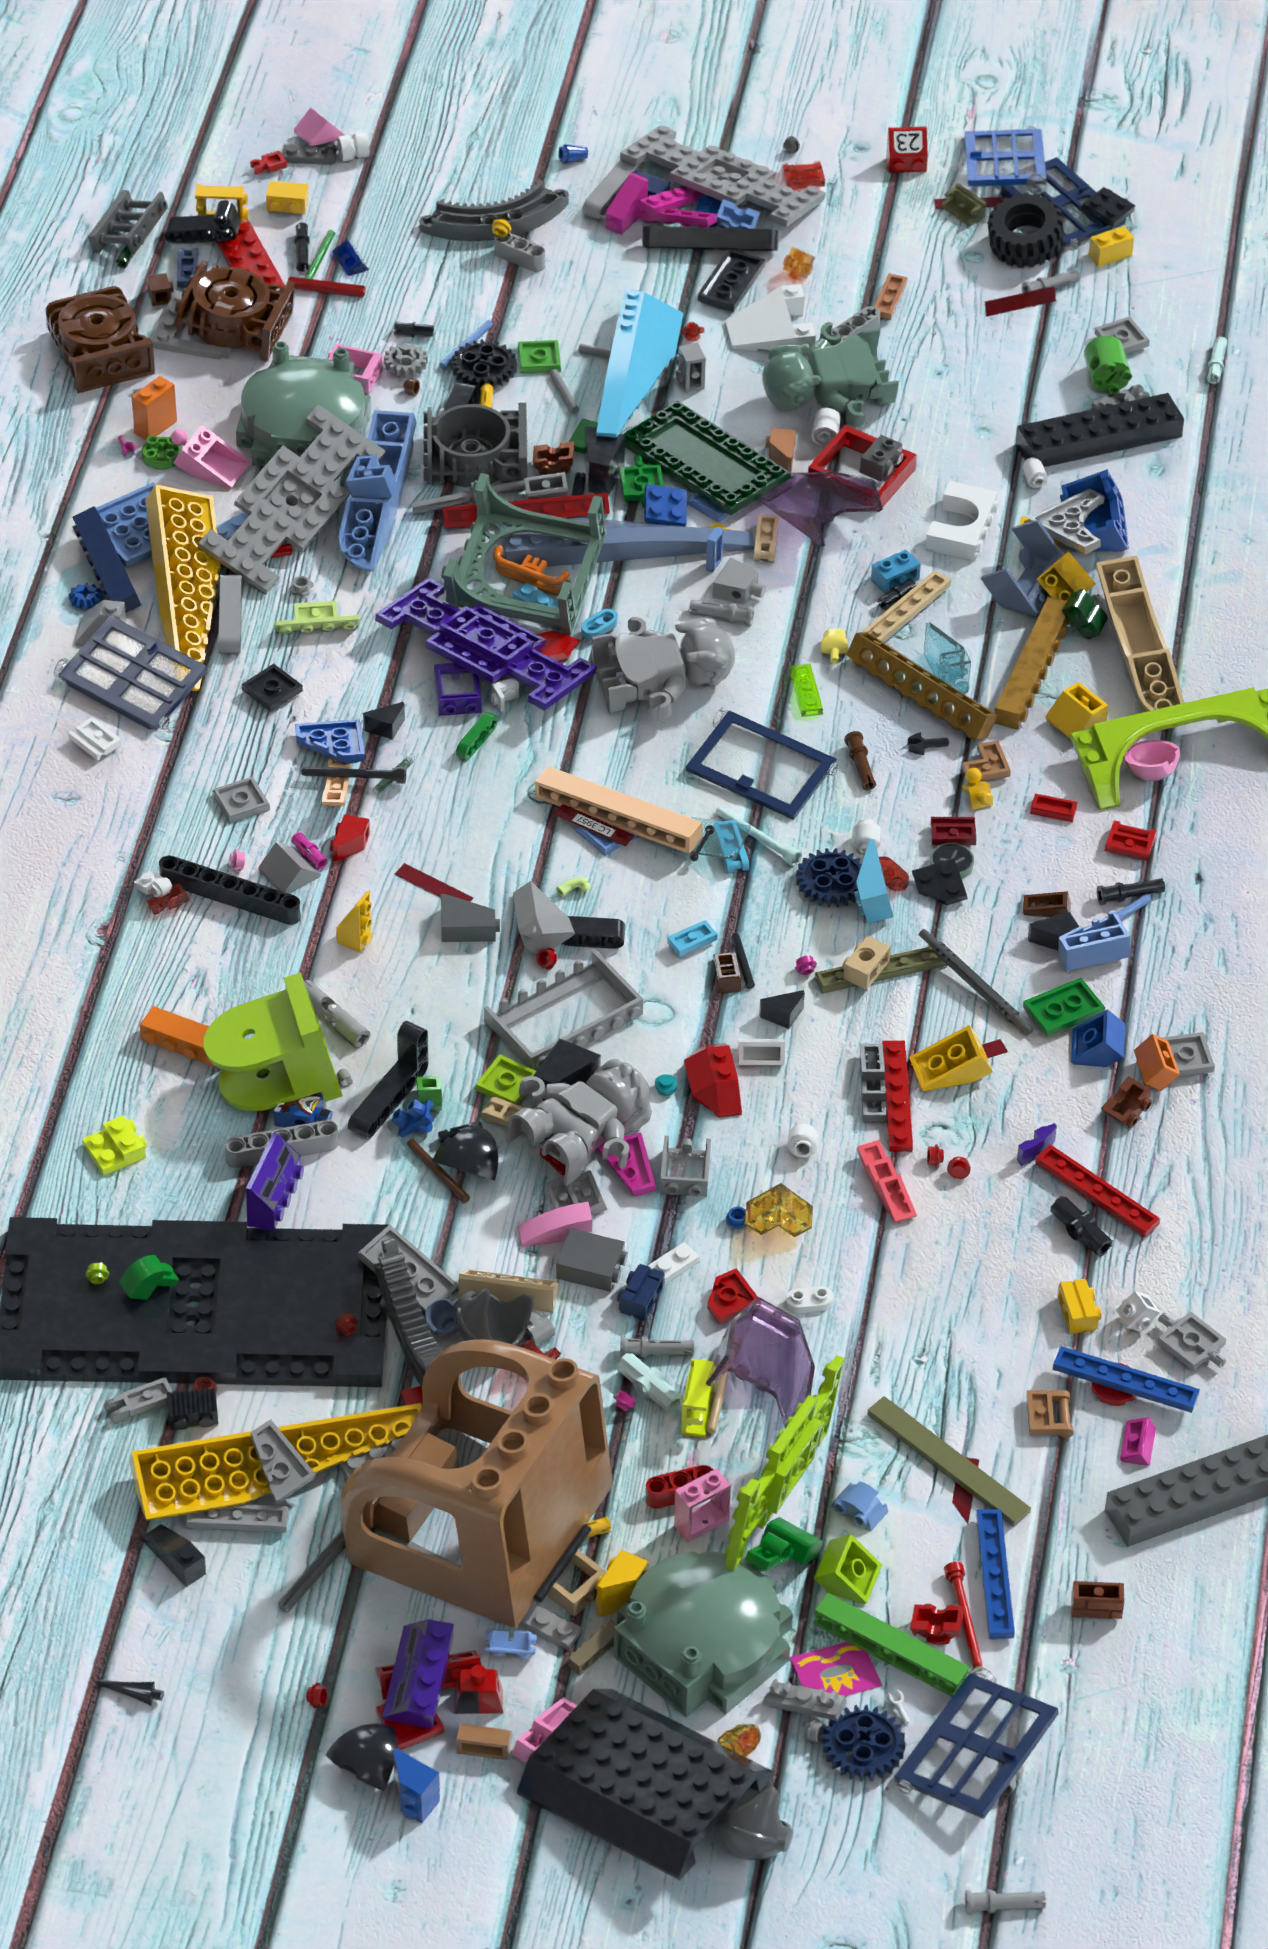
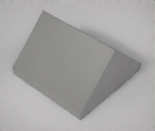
[258,842,321,893]

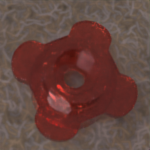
[681,322,705,341]

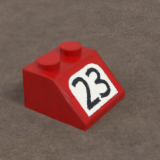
[886,126,928,173]

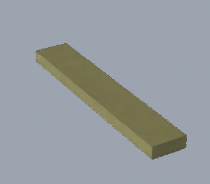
[815,946,947,994]

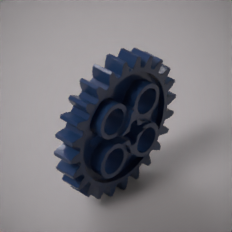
[796,848,862,908]
[822,1705,906,1782]

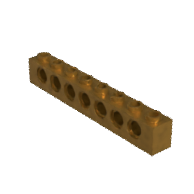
[846,632,998,740]

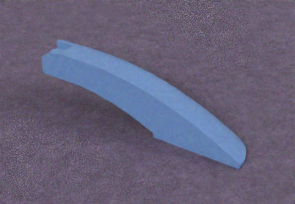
[339,410,416,572]

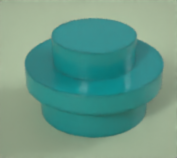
[655,1074,678,1096]

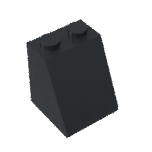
[584,425,625,497]
[533,1039,601,1101]

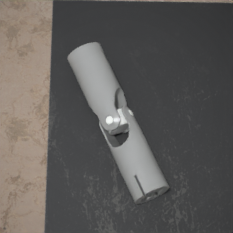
[304,980,371,1048]

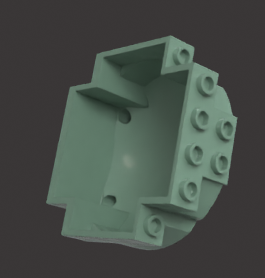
[236,341,371,467]
[614,1551,793,1717]

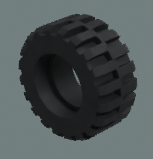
[988,193,1064,268]

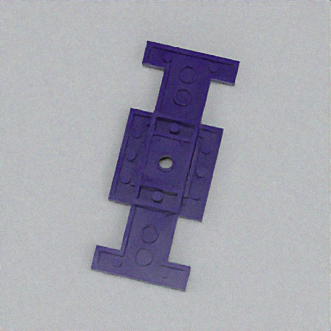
[375,578,597,711]

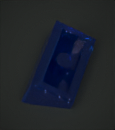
[332,239,369,276]

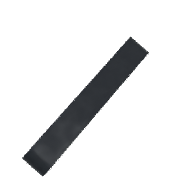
[642,226,779,251]
[159,855,301,925]

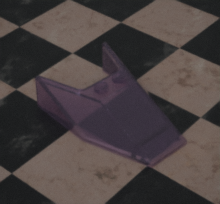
[757,472,883,547]
[706,1297,815,1426]

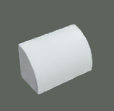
[738,1038,785,1065]

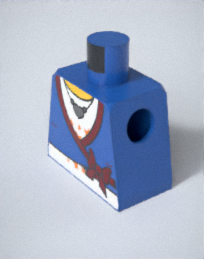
[273,1092,332,1128]

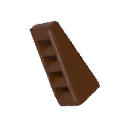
[1023,891,1071,917]
[713,952,741,994]

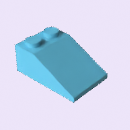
[854,839,893,924]

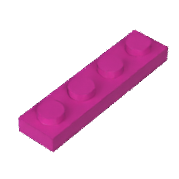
[638,186,704,215]
[638,209,717,228]

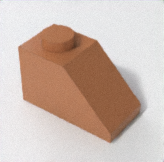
[765,428,796,472]

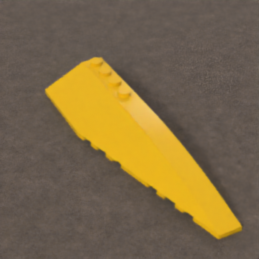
[145,484,221,692]

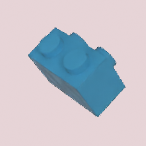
[871,550,921,594]

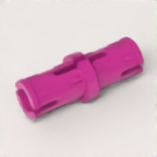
[291,832,328,870]

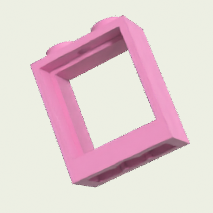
[327,344,383,395]
[674,1469,731,1542]

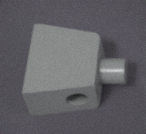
[712,558,766,604]

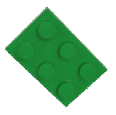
[1023,978,1105,1037]

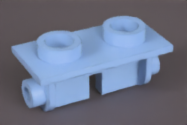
[484,1629,537,1658]

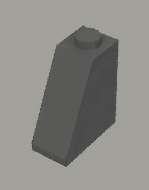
[441,894,500,942]

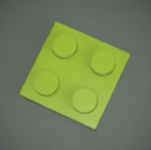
[476,1054,536,1105]

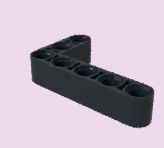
[347,1020,429,1139]

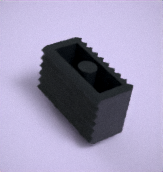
[166,1388,218,1430]

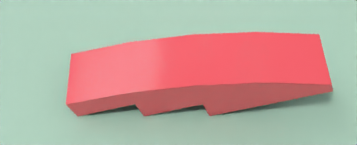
[856,1140,917,1223]

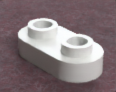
[786,1286,834,1313]

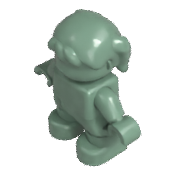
[762,322,899,427]

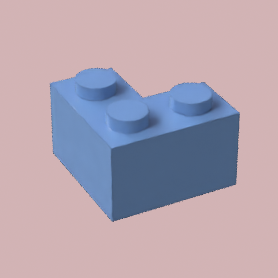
[346,455,397,499]

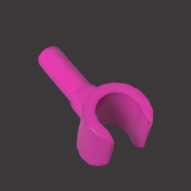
[118,436,135,456]

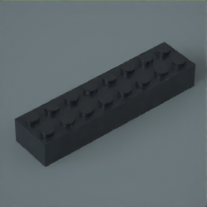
[1015,393,1184,467]

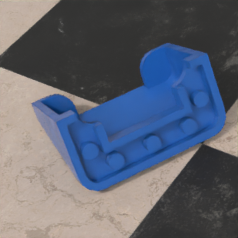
[1060,469,1129,552]

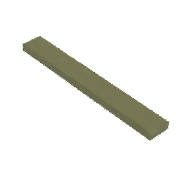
[867,1396,1031,1526]

